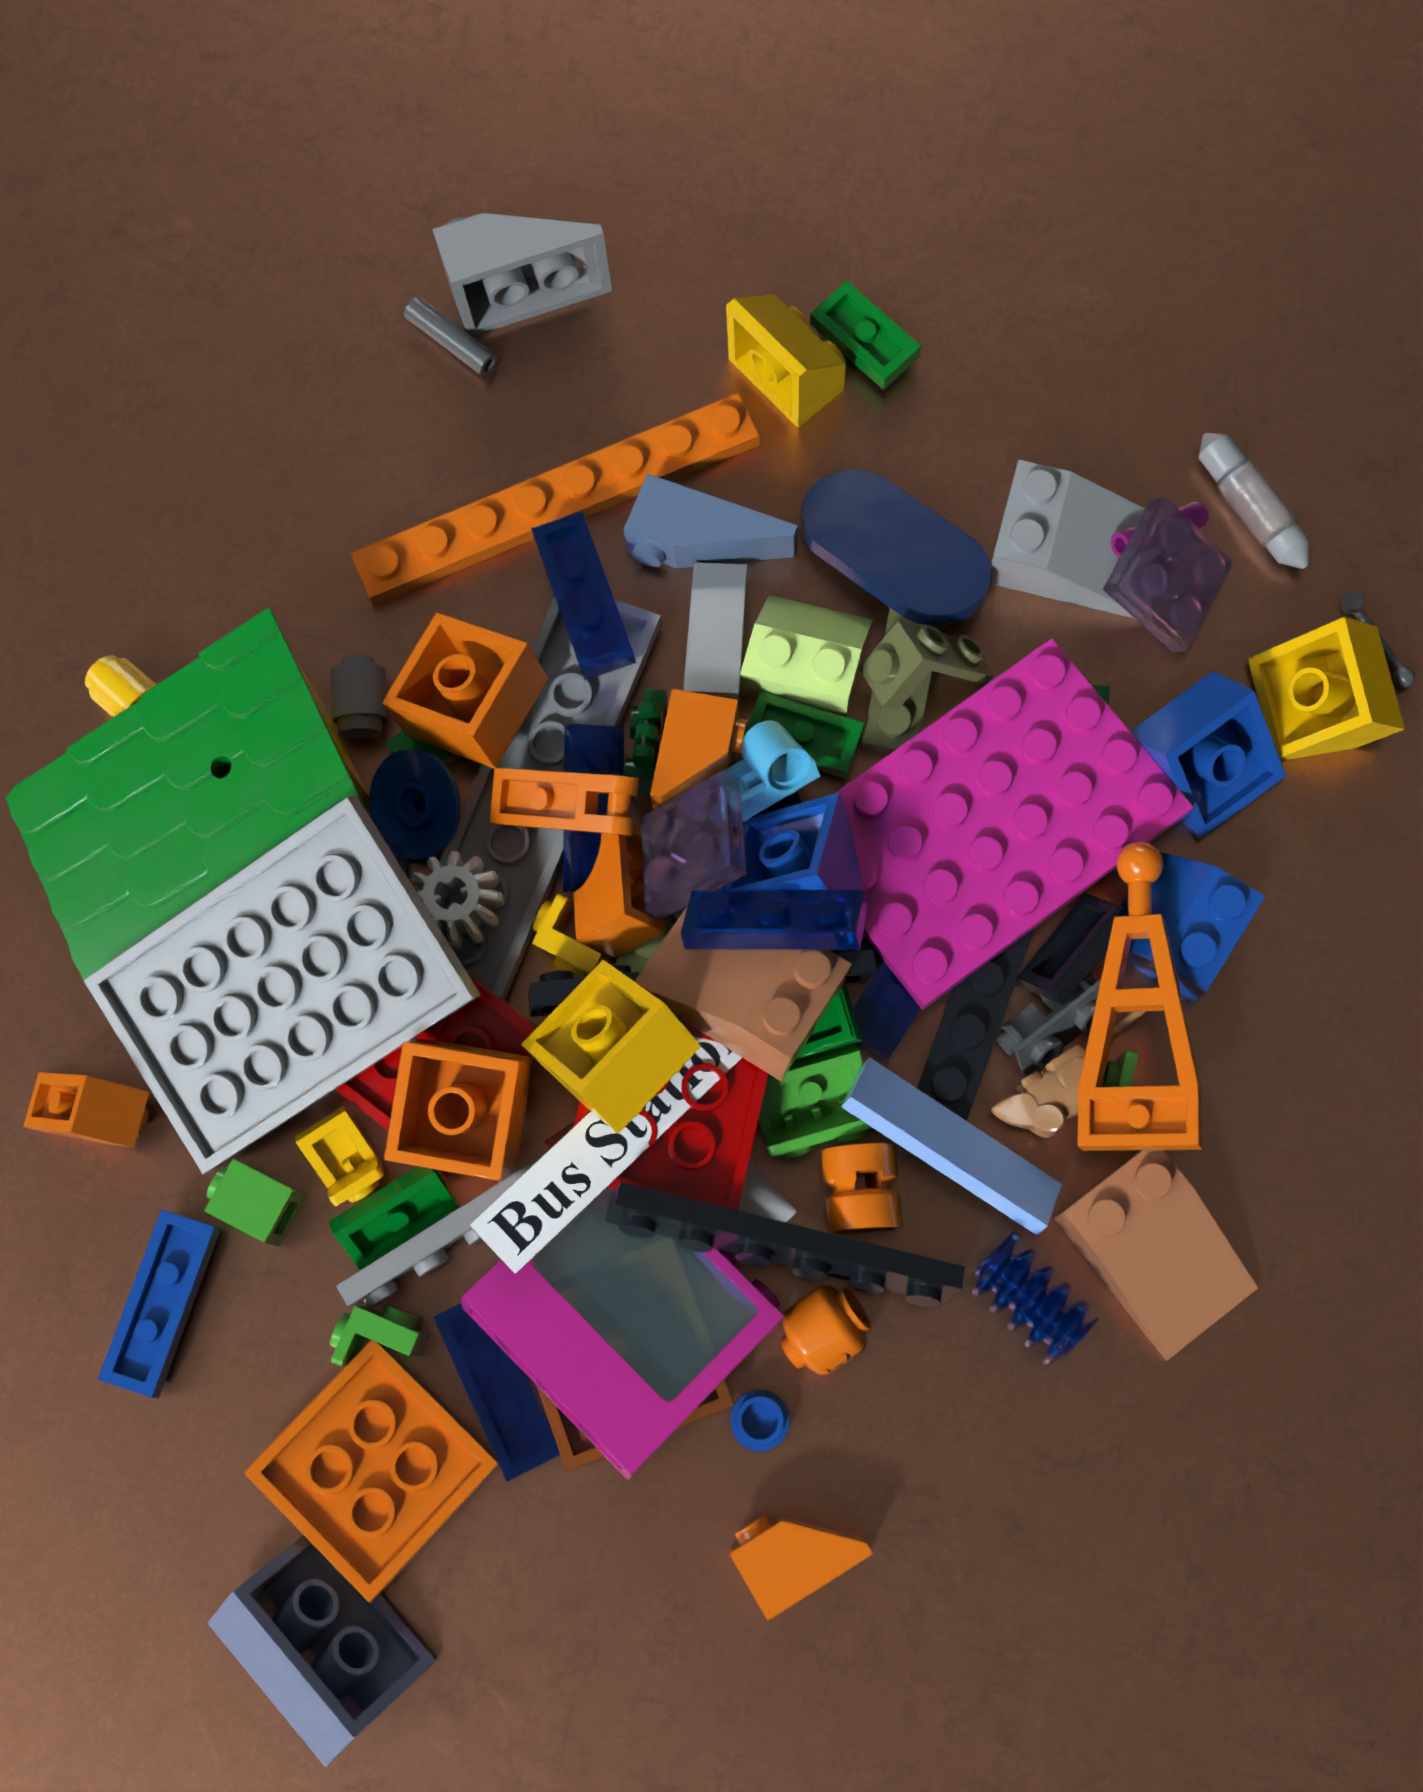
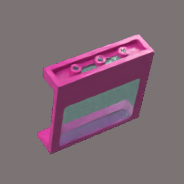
[461,1188,784,1480]

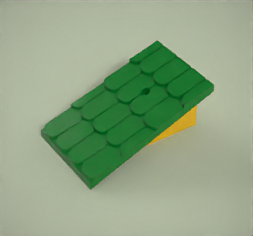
[5,607,369,988]

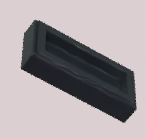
[1017,893,1128,1005]

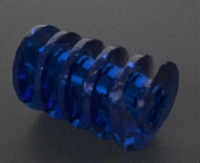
[971,1232,1099,1367]

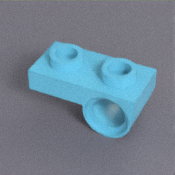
[694,720,820,833]

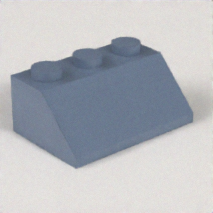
[208,1535,436,1767]

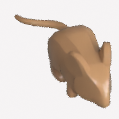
[992,1011,1147,1138]

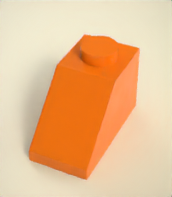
[650,689,747,812]
[23,1072,149,1148]
[730,1515,873,1621]

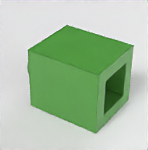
[204,1159,307,1247]

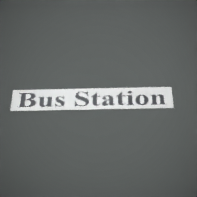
[470,1037,742,1274]

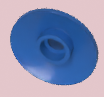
[369,749,461,859]

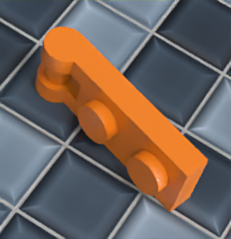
[489,768,639,836]

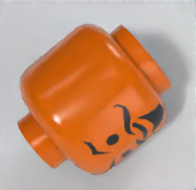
[780,1285,871,1375]

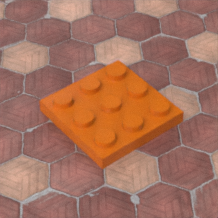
[244,1340,501,1603]

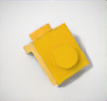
[532,893,612,978]
[295,1105,384,1207]

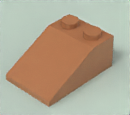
[634,895,852,1081]
[1054,1150,1258,1360]

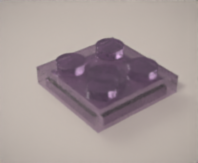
[1103,497,1234,652]
[641,769,747,920]

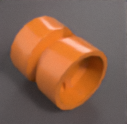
[821,1143,903,1234]

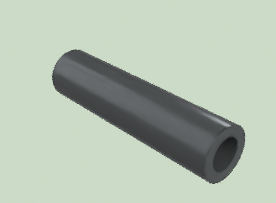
[404,296,498,376]

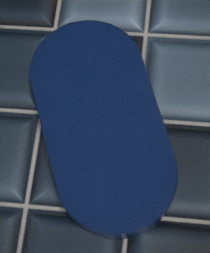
[801,470,992,625]

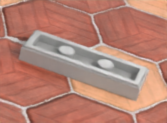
[683,563,747,705]

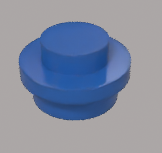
[730,1390,790,1451]

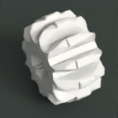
[411,850,504,949]

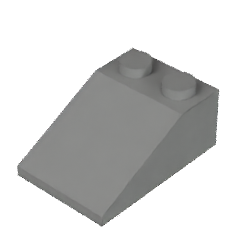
[432,213,613,337]
[990,459,1163,621]

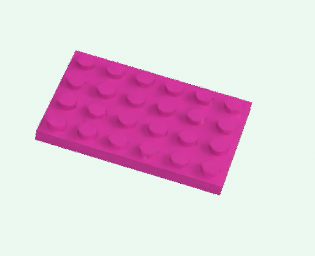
[834,638,1194,1010]

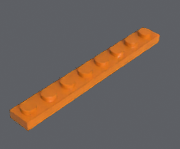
[350,393,760,606]

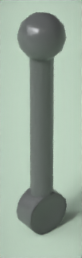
[1340,591,1415,688]

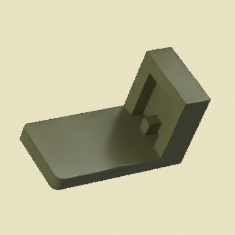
[859,621,994,710]

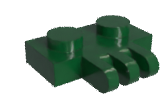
[624,689,668,811]

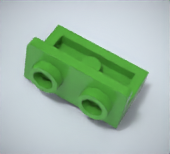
[758,1044,873,1158]

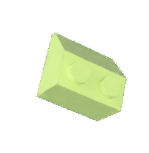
[740,595,873,717]

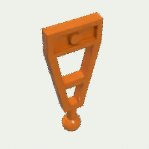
[1077,841,1203,1151]

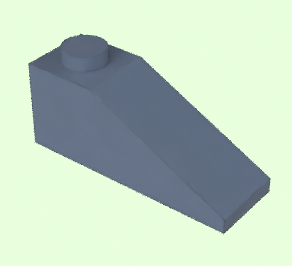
[623,474,798,569]

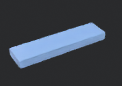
[841,1057,1062,1235]

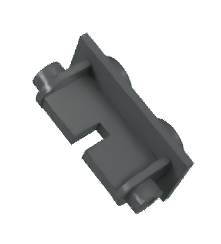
[996,972,1101,1078]

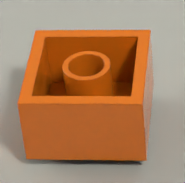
[382,612,548,768]
[384,1038,534,1181]

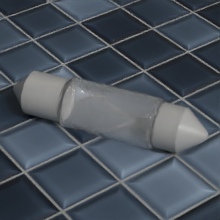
[1198,433,1310,569]

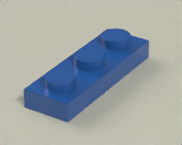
[97,1209,221,1398]

